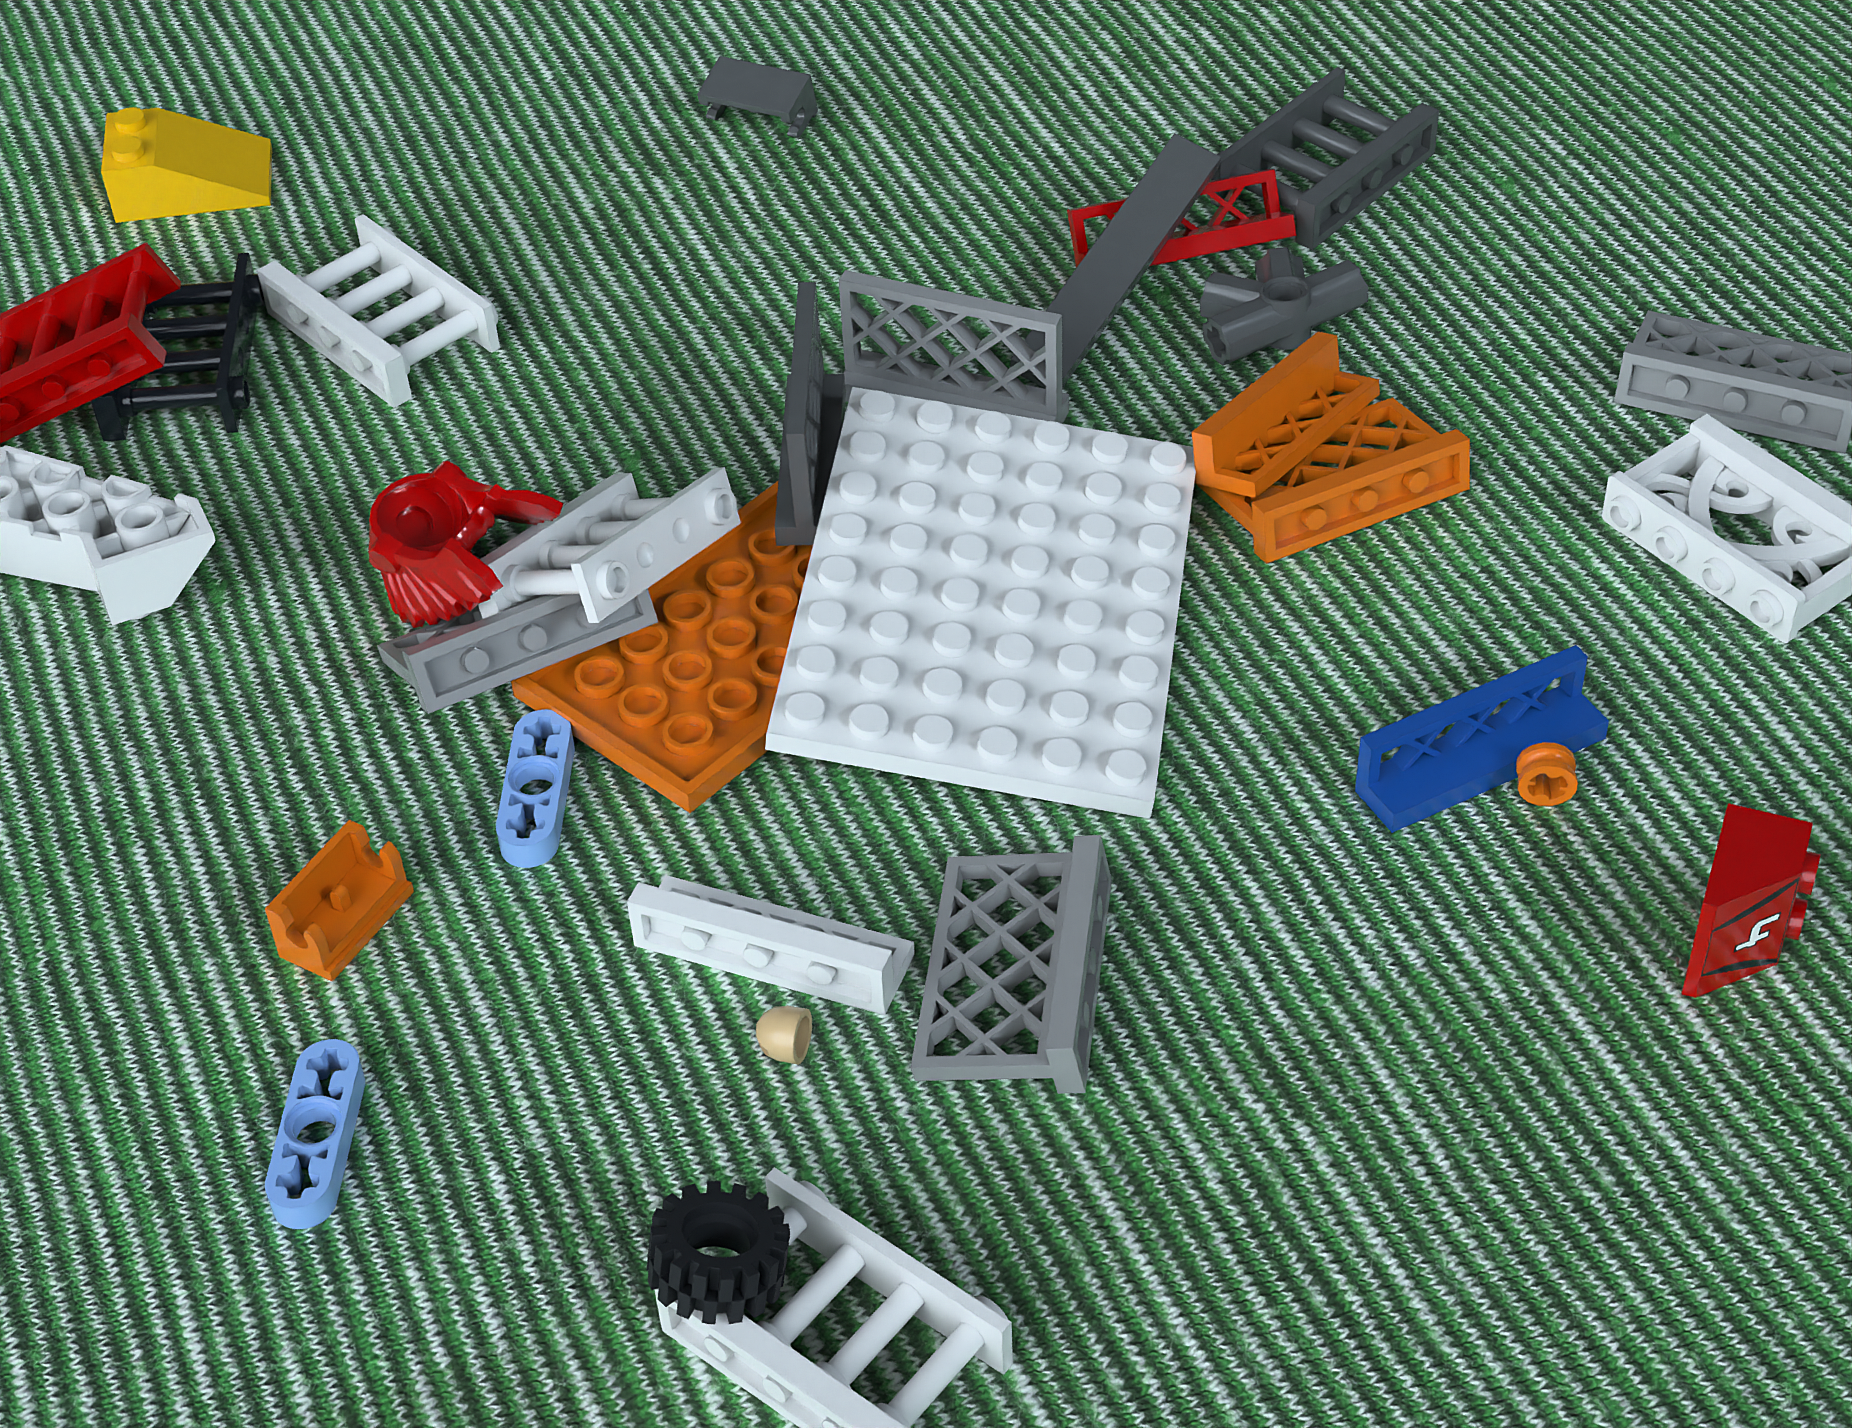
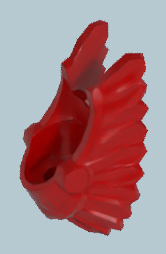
[368,461,564,628]

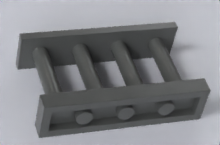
[1210,67,1439,250]

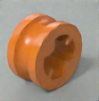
[1516,742,1578,806]

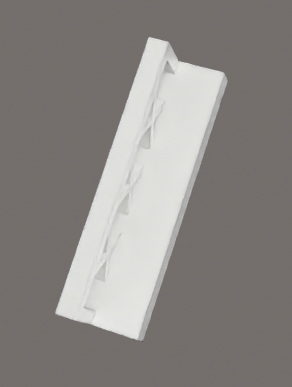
[627,875,915,1015]

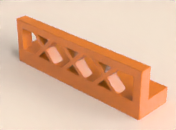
[1191,332,1380,498]

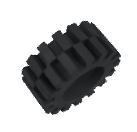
[646,1181,790,1325]

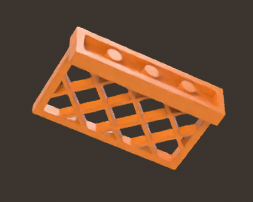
[1194,397,1470,564]

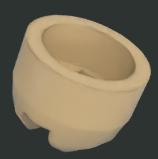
[756,1005,812,1065]

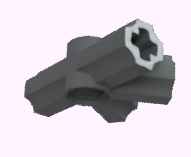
[1200,247,1368,366]

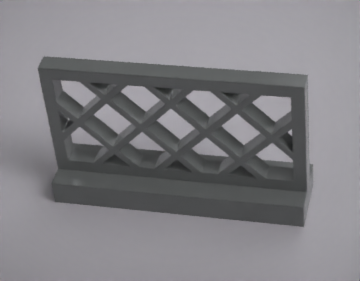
[775,282,846,546]

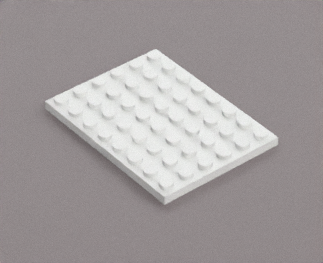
[765,387,1196,819]

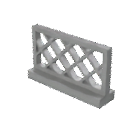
[839,270,1069,424]
[1614,310,1852,454]
[377,588,658,714]
[910,835,1112,1094]

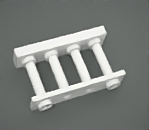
[257,214,500,408]
[478,467,741,623]
[654,1167,1013,1428]

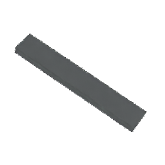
[1010,133,1221,389]

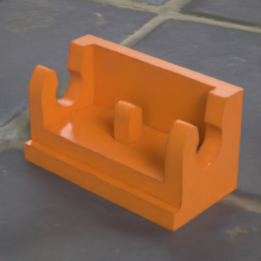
[265,820,414,982]

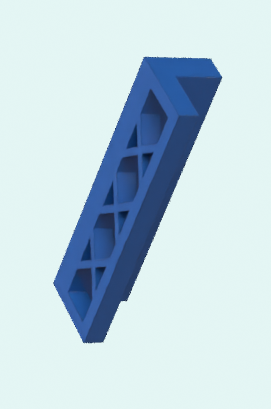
[1355,645,1609,833]

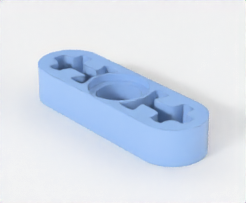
[496,709,575,868]
[265,1039,365,1229]

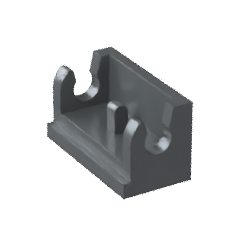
[697,56,818,138]

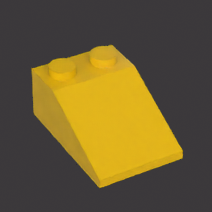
[101,107,272,223]

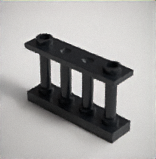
[91,253,265,442]

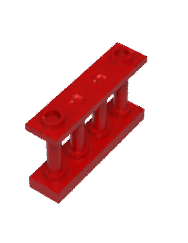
[0,242,181,444]

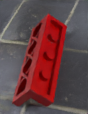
[1067,169,1296,268]

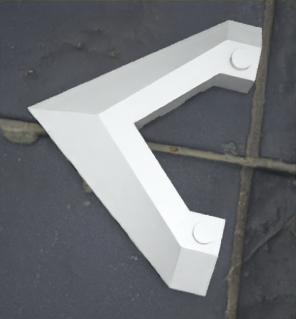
[0,445,216,626]

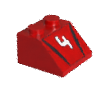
[1682,803,1821,998]

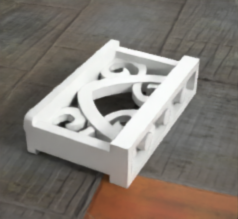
[1602,414,1852,643]

